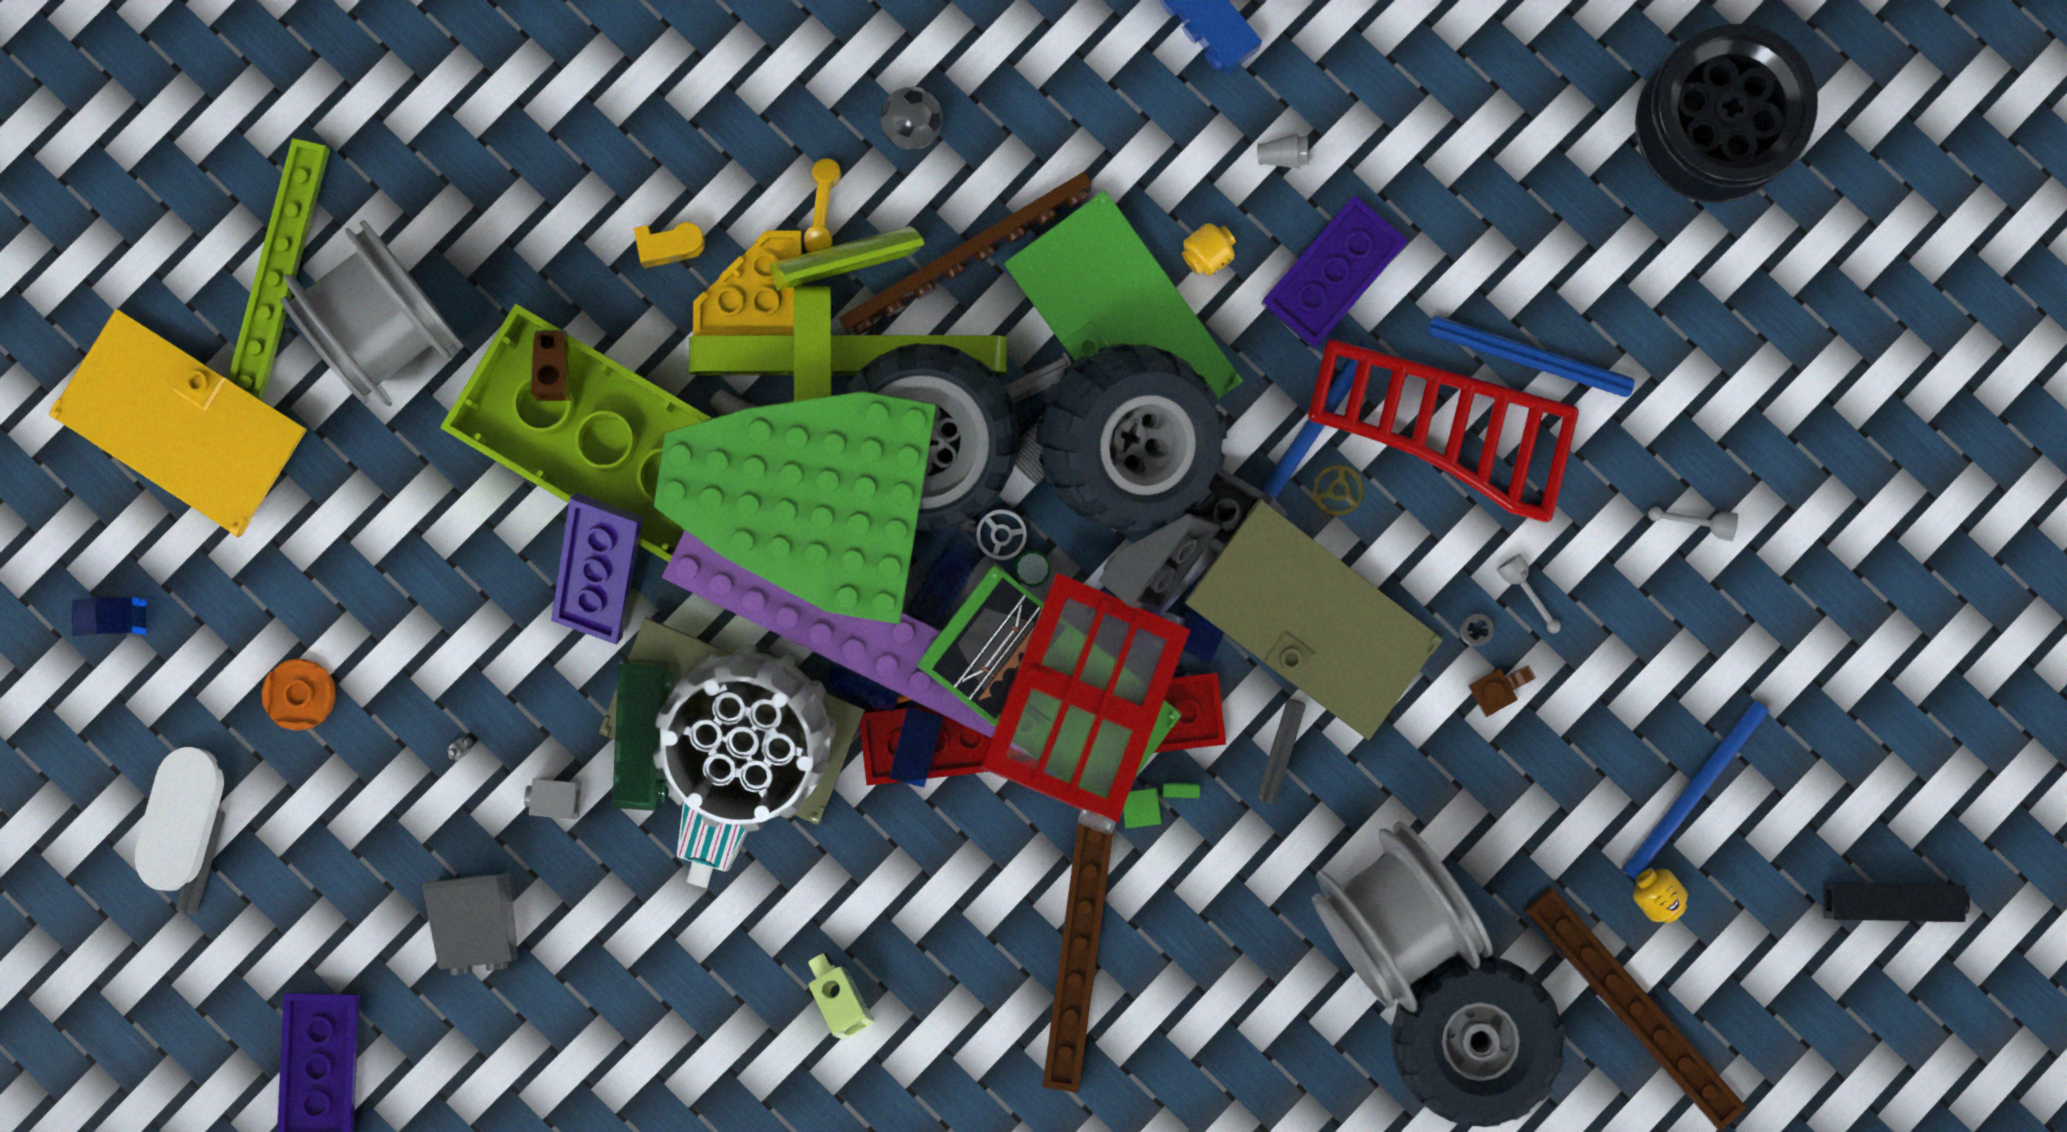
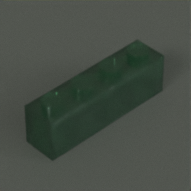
[612,659,674,811]

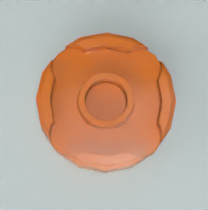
[261,659,336,731]

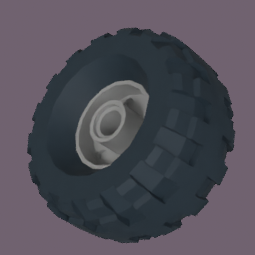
[1391,954,1565,1127]

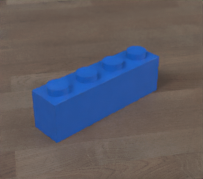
[1160,0,1262,76]

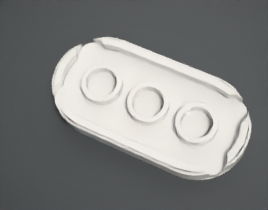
[135,747,224,891]

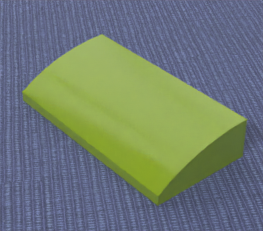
[769,226,924,291]

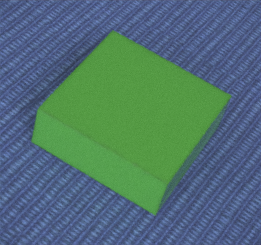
[1161,783,1200,799]
[1123,788,1161,829]

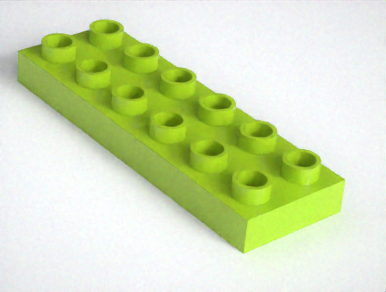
[440,303,713,562]

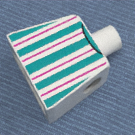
[677,803,748,888]

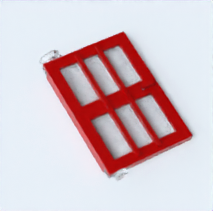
[979,573,1190,834]

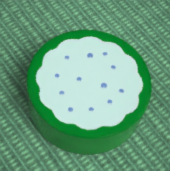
[1015,551,1051,587]

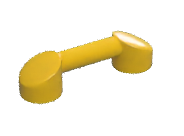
[804,158,841,252]

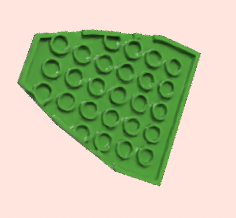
[654,391,937,624]

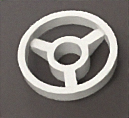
[976,510,1027,560]

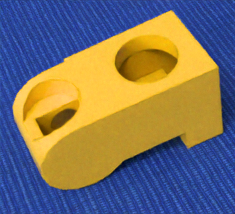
[633,222,705,269]

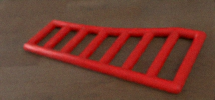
[1308,339,1579,523]

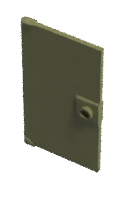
[1184,498,1443,741]
[599,617,865,825]

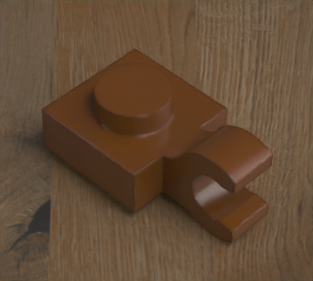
[1468,665,1536,717]

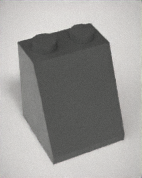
[422,872,518,975]

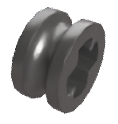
[1459,614,1494,647]

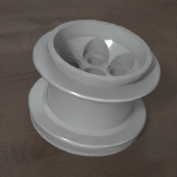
[280,220,464,406]
[1312,821,1493,1012]

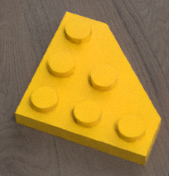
[693,231,802,336]

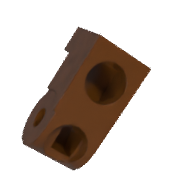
[531,330,570,401]

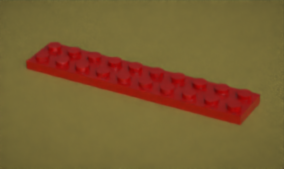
[860,673,1226,786]

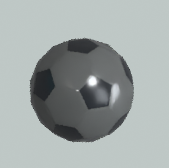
[880,87,944,150]

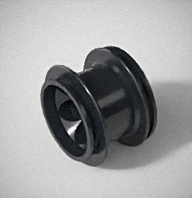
[1635,24,1818,203]

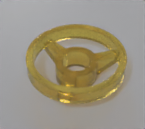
[1313,466,1364,516]

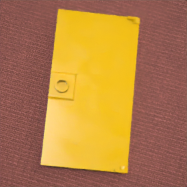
[49,309,307,538]

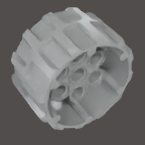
[653,645,836,832]

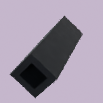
[1823,882,1970,922]

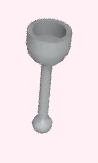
[1648,507,1738,541]
[1496,554,1561,633]

